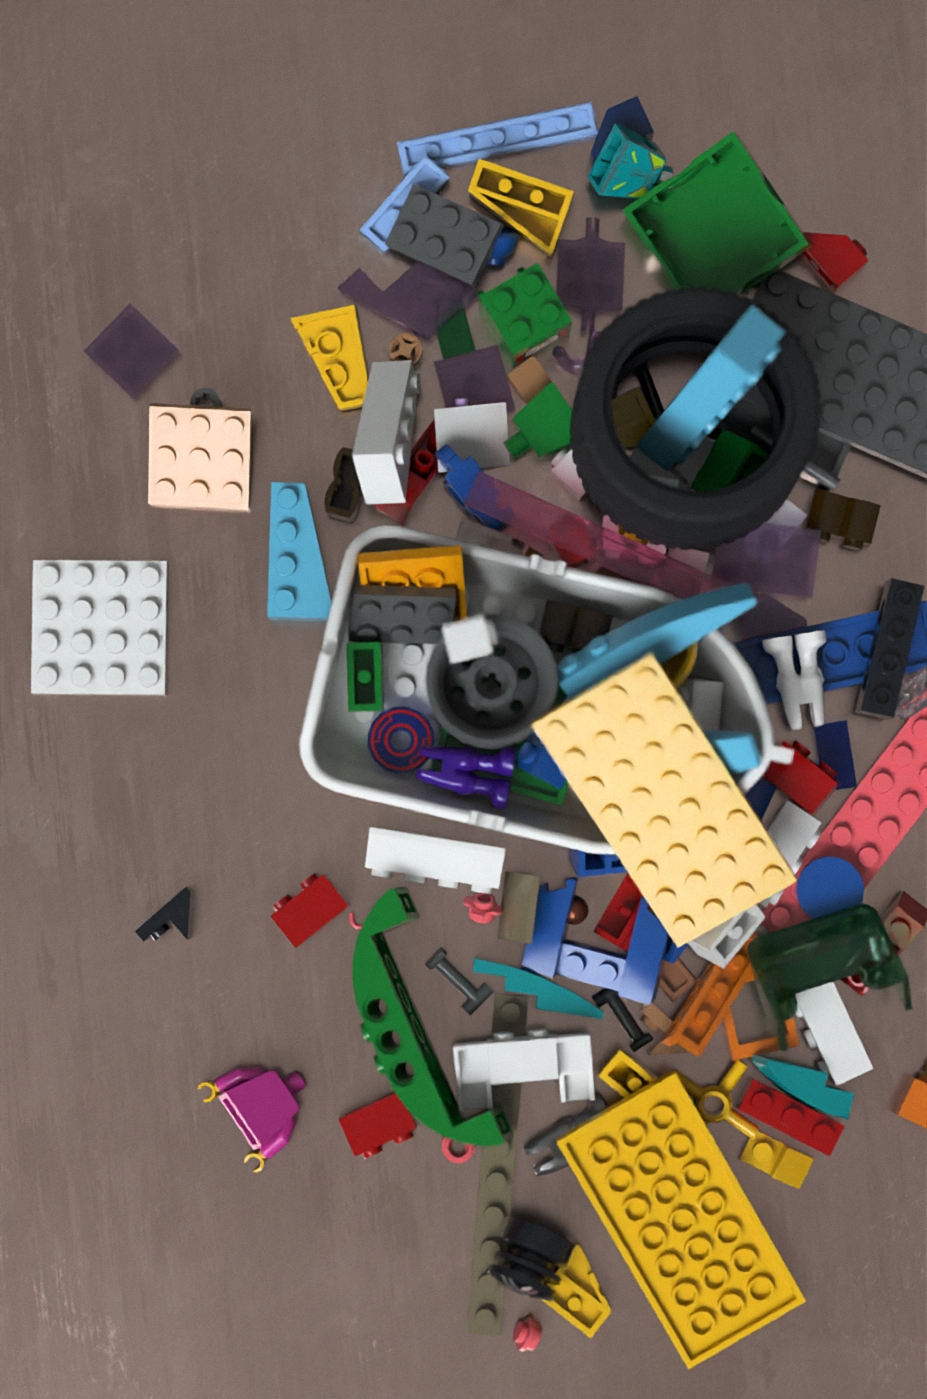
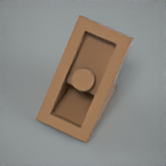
[639,1003,691,1055]

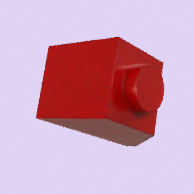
[801,232,869,293]

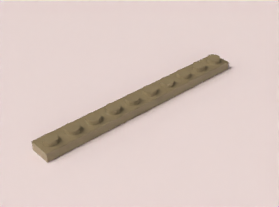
[467,993,529,1337]

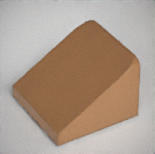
[507,355,552,404]

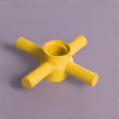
[675,1059,760,1139]

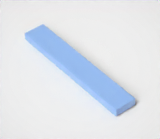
[397,102,598,177]

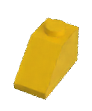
[597,1049,659,1098]

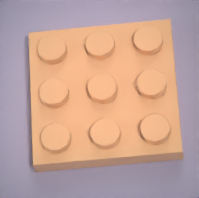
[148,403,252,509]

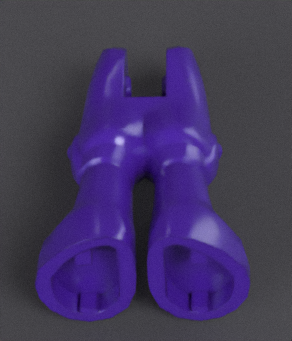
[416,745,517,810]

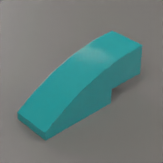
[752,1054,854,1120]

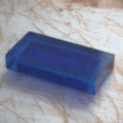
[812,720,857,790]

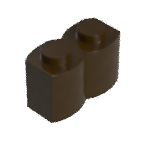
[325,447,361,522]
[804,489,881,551]
[539,600,613,653]

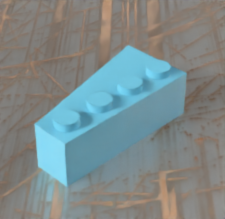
[267,482,332,621]

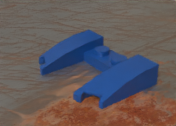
[521,877,670,1005]

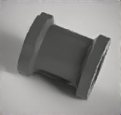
[190,388,223,407]

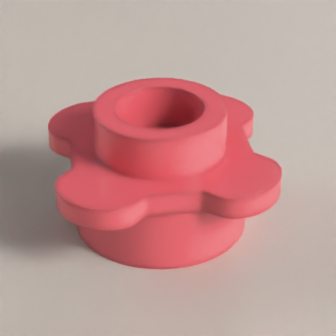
[463,893,503,923]

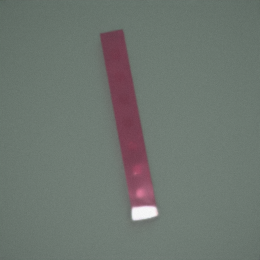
[464,471,727,599]

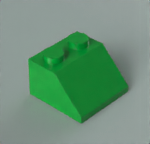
[690,429,770,491]

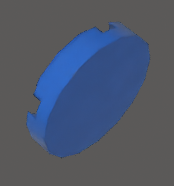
[795,856,864,924]

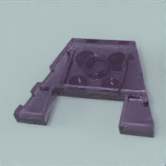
[337,261,478,341]

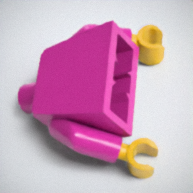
[198,1067,305,1172]

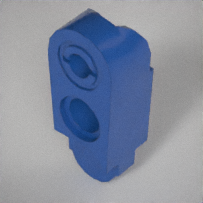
[435,444,515,530]

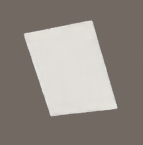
[434,402,510,473]

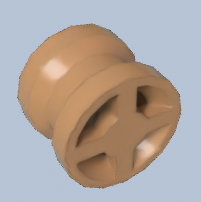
[389,333,423,368]

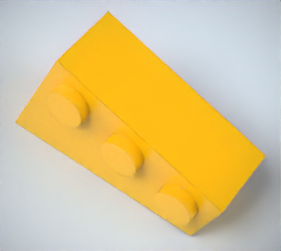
[468,159,574,259]

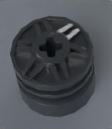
[487,1218,575,1301]

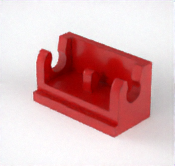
[593,874,652,952]

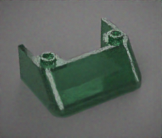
[747,904,912,1052]

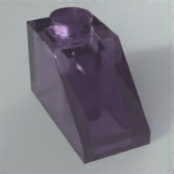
[733,589,807,641]

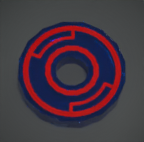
[368,707,435,774]

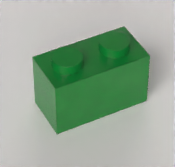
[346,642,385,712]

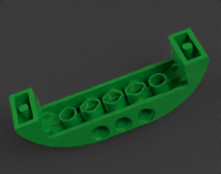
[352,887,514,1146]

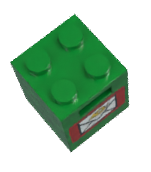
[476,263,572,369]

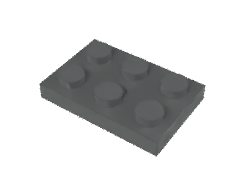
[385,184,504,287]
[348,585,456,644]

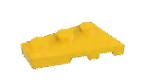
[290,305,369,411]

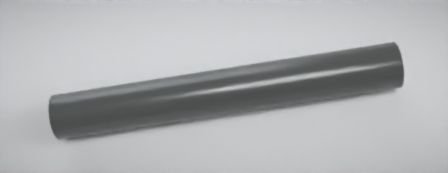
[748,425,841,490]

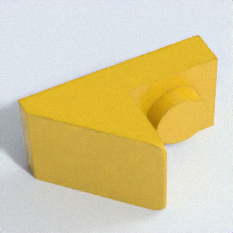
[738,1131,814,1189]

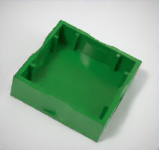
[622,131,812,296]

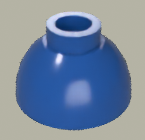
[486,227,519,265]

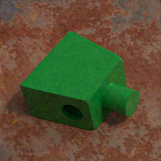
[503,382,572,461]

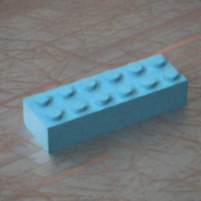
[636,305,785,471]

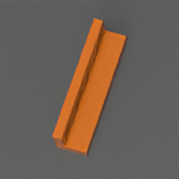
[661,932,769,1057]

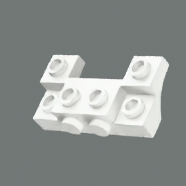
[453,1029,595,1111]

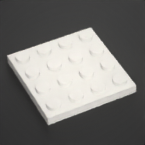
[31,560,168,695]

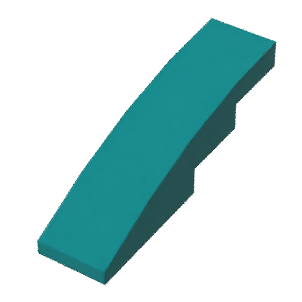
[473,957,604,1019]

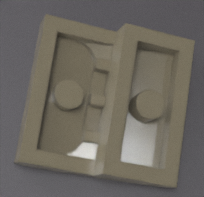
[497,871,540,944]

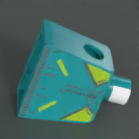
[587,123,673,199]

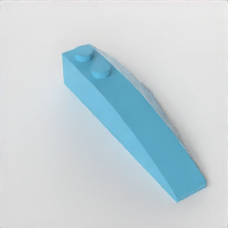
[556,582,757,699]

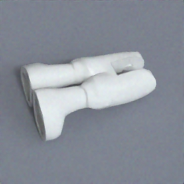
[762,630,826,730]

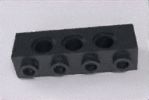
[855,578,925,720]

